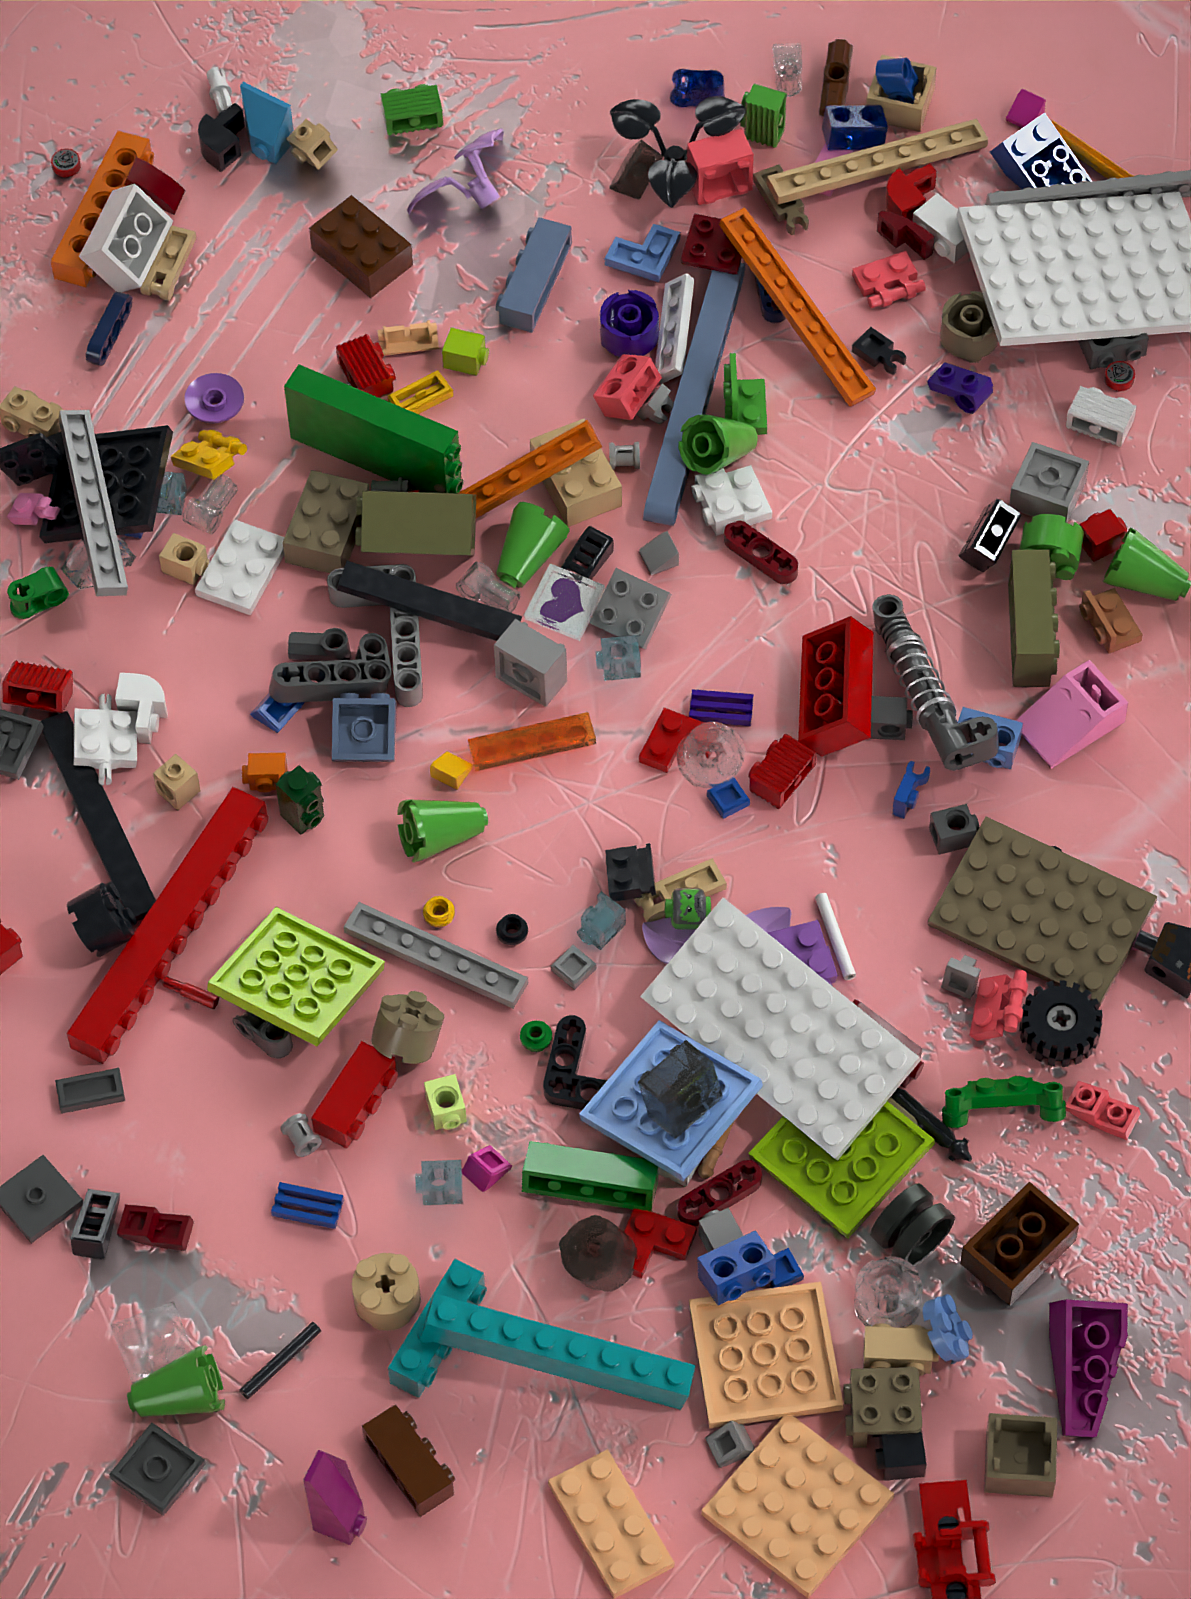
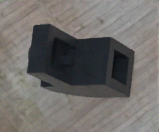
[198,103,245,172]

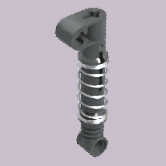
[872,594,999,771]

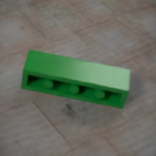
[522,1141,659,1211]

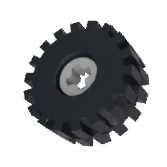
[1019,980,1103,1067]

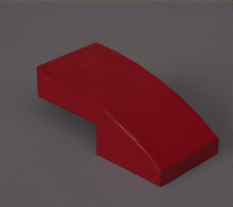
[124,157,185,215]
[877,210,935,260]
[117,1204,194,1251]

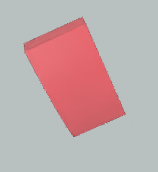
[1066,1081,1141,1140]

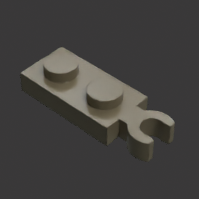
[753,165,809,235]

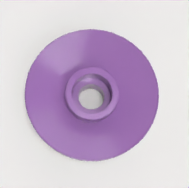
[185,373,244,424]

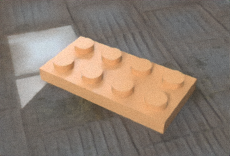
[548,1449,674,1599]

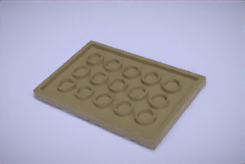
[928,817,1157,1007]

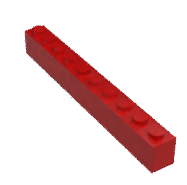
[66,787,269,1064]

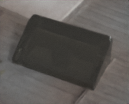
[609,139,663,200]

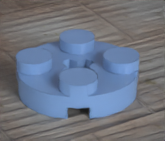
[923,1294,973,1364]

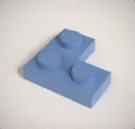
[605,224,680,283]

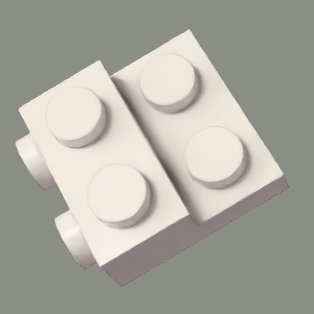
[691,465,773,536]

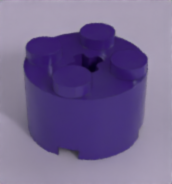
[600,290,659,357]

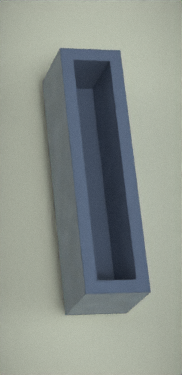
[496,217,572,333]

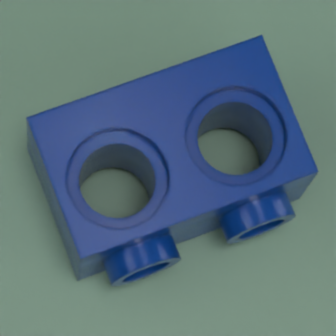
[697,1230,776,1305]

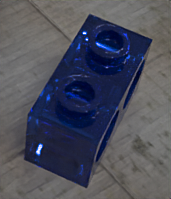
[822,105,888,150]

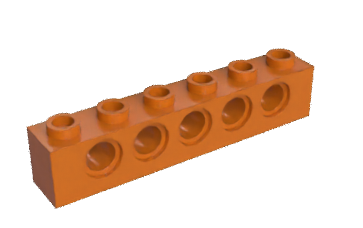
[51,131,154,288]

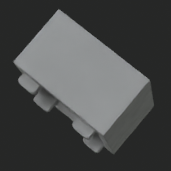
[1009,442,1089,523]
[494,619,567,707]

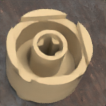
[352,1253,421,1331]

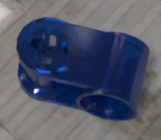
[670,69,725,107]

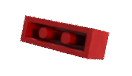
[311,1041,398,1149]

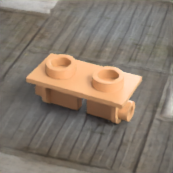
[377,320,439,356]

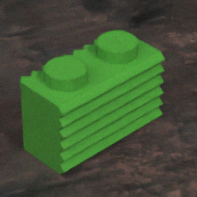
[380,84,443,136]
[740,84,787,148]

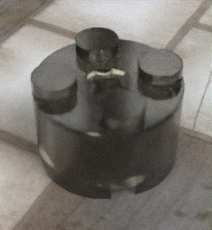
[559,1215,637,1292]

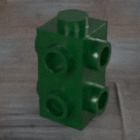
[276,765,324,835]

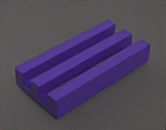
[689,689,754,726]

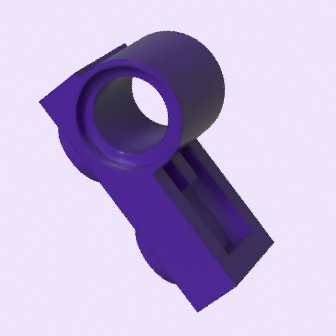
[927,362,993,414]

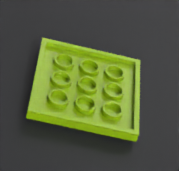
[207,907,385,1047]
[749,1101,935,1239]

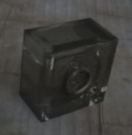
[638,1040,723,1139]

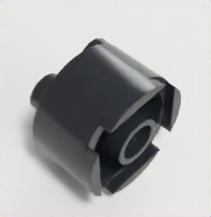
[67,881,137,957]

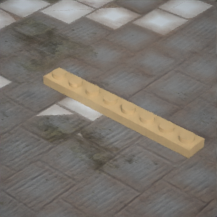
[766,119,989,205]

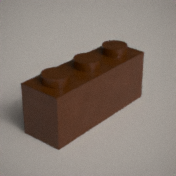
[362,1404,455,1517]

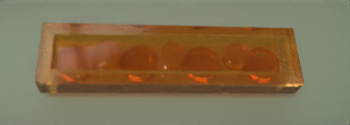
[468,712,596,771]

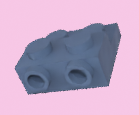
[332,693,397,762]

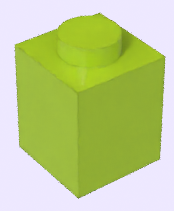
[442,328,489,376]

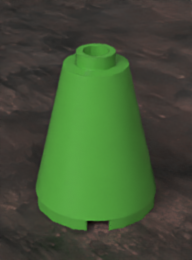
[678,414,758,475]
[496,502,570,590]
[1103,527,1191,601]
[397,799,488,863]
[127,1345,225,1417]

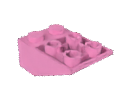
[1016,660,1128,769]

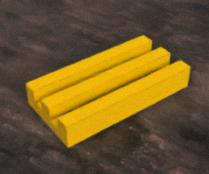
[387,370,454,414]

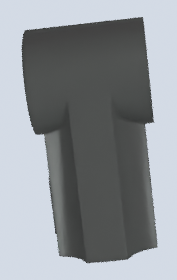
[288,628,351,661]

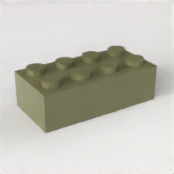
[1008,550,1060,687]

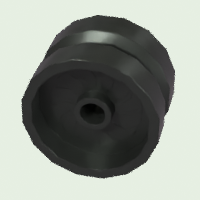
[870,1183,955,1269]

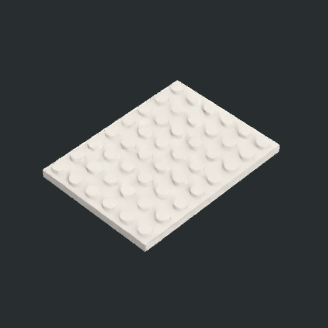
[957,192,1191,346]

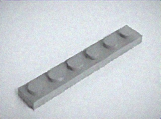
[344,902,528,1009]

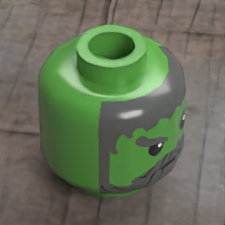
[664,888,711,930]

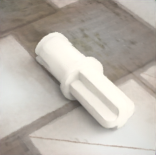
[207,67,232,113]

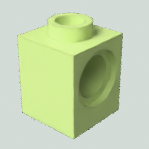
[424,1074,467,1130]

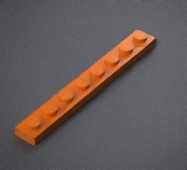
[719,207,876,407]

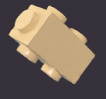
[0,386,63,437]
[863,1323,939,1376]

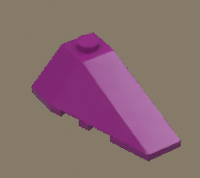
[1049,1299,1128,1438]
[303,1450,367,1545]

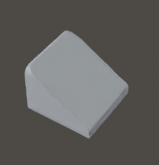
[639,531,679,575]
[705,1421,755,1468]

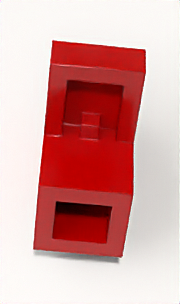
[886,163,937,221]

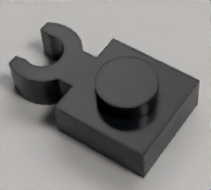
[852,327,906,375]

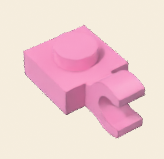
[7,493,60,525]

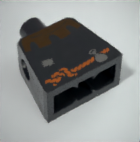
[1133,922,1191,999]

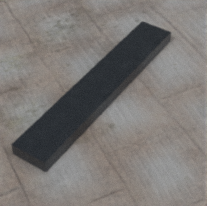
[337,561,522,641]

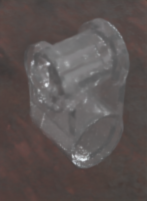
[772,42,802,97]

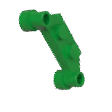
[942,1076,1066,1128]

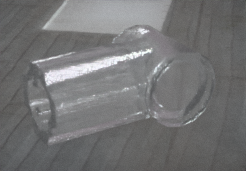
[183,474,238,534]
[456,561,520,613]

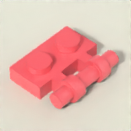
[852,251,926,308]
[969,970,1028,1041]

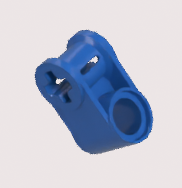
[876,58,919,104]

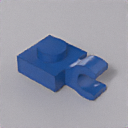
[892,761,930,819]

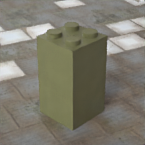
[356,491,477,555]

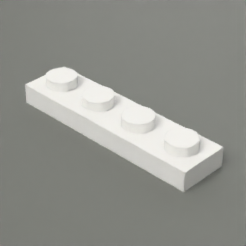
[655,273,694,384]

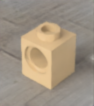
[159,533,209,585]
[153,754,201,810]

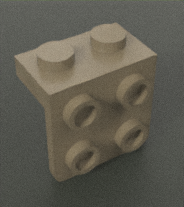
[844,1367,922,1448]

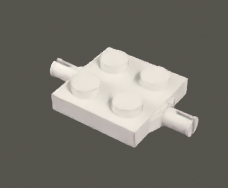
[74,694,137,785]

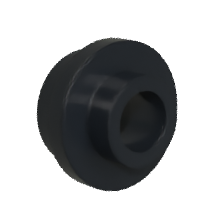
[496,914,528,945]

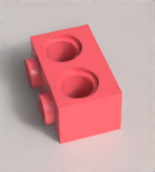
[593,354,662,420]

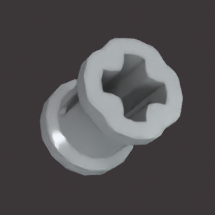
[609,442,640,470]
[280,1113,322,1157]

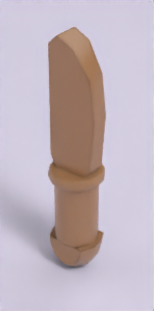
[698,1120,735,1179]

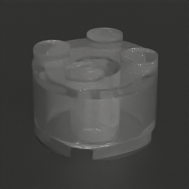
[677,722,745,788]
[854,1256,923,1328]

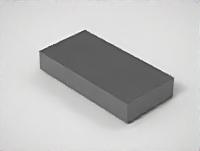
[55,1068,125,1114]

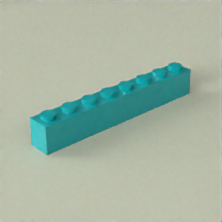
[421,1293,696,1410]

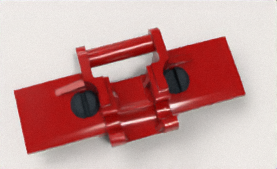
[913,1480,996,1599]

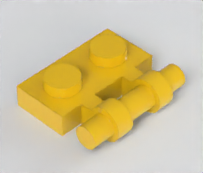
[170,430,247,480]

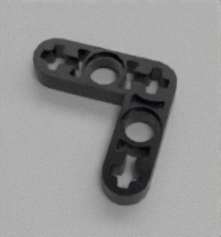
[543,1015,607,1110]

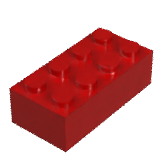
[798,616,874,757]

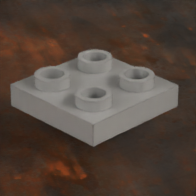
[590,568,672,650]

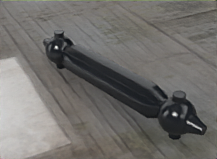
[891,1088,972,1162]

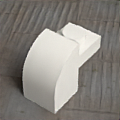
[115,672,168,744]

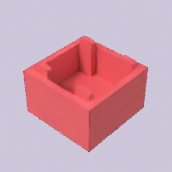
[687,128,754,205]

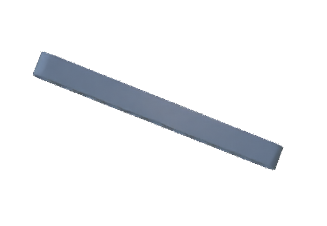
[643,263,745,526]

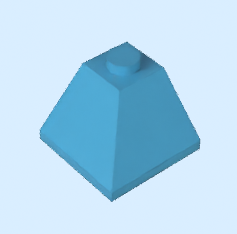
[240,82,294,164]

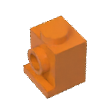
[242,752,288,793]

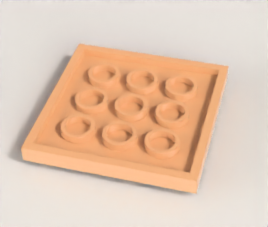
[689,1282,844,1429]
[701,1415,894,1599]

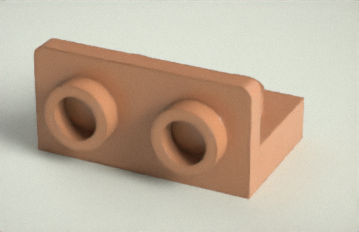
[1079,588,1143,654]

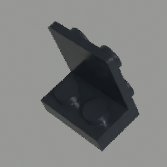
[0,432,69,486]

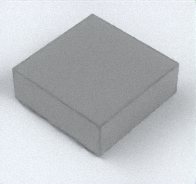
[551,945,596,990]

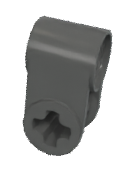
[233,1011,293,1059]

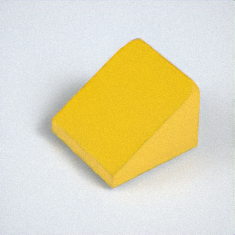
[430,751,473,790]

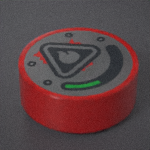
[51,148,81,177]
[1105,361,1135,391]

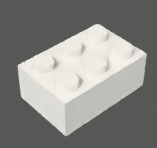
[79,184,173,293]

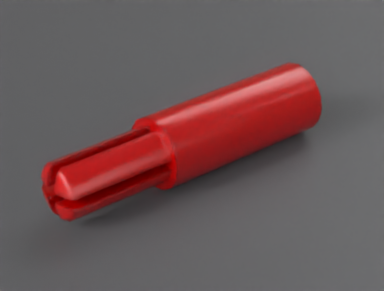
[162,976,219,1009]

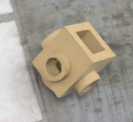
[286,119,338,170]

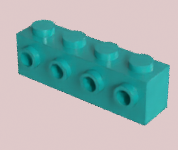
[388,1259,487,1398]

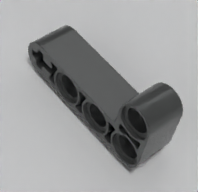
[269,633,391,703]

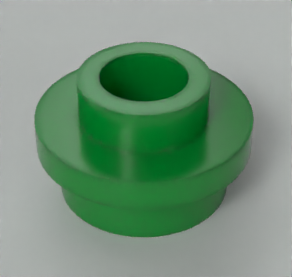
[520,1020,552,1052]

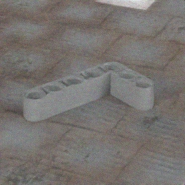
[327,564,423,707]

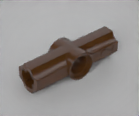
[819,39,853,121]

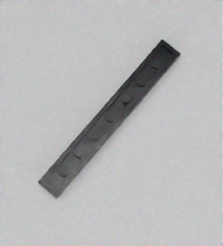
[41,711,156,921]

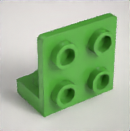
[723,353,767,435]

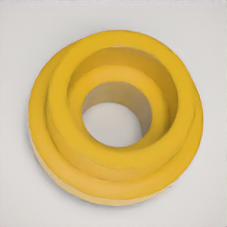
[423,896,455,927]

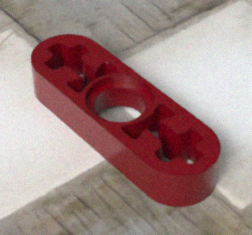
[724,520,798,584]
[677,1160,762,1227]

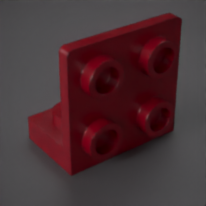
[681,213,742,275]

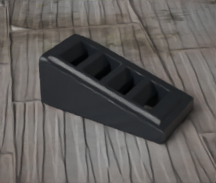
[559,526,614,584]
[70,1189,120,1259]

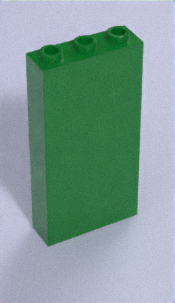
[284,364,464,494]

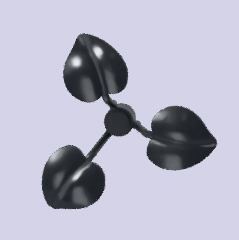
[610,96,746,208]

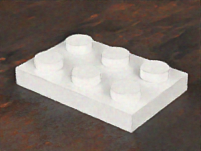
[195,519,284,616]

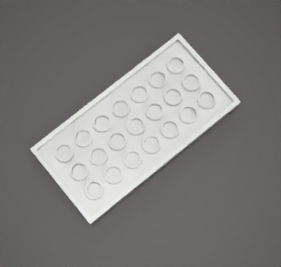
[640,897,921,1161]

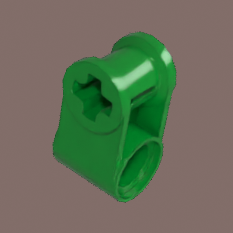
[7,567,69,619]

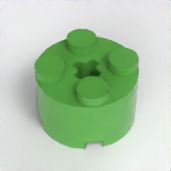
[1019,514,1084,580]

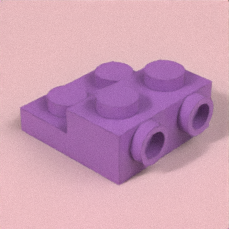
[768,920,838,986]

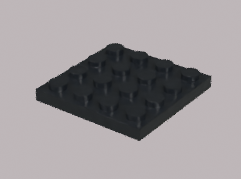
[39,425,173,543]

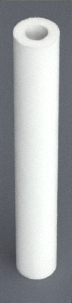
[815,893,856,980]

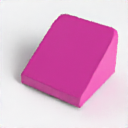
[1006,89,1046,128]
[462,1145,512,1192]

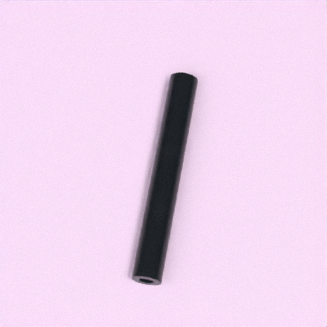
[239,1322,321,1399]

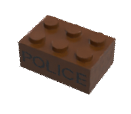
[309,195,413,298]
[960,1182,1079,1306]

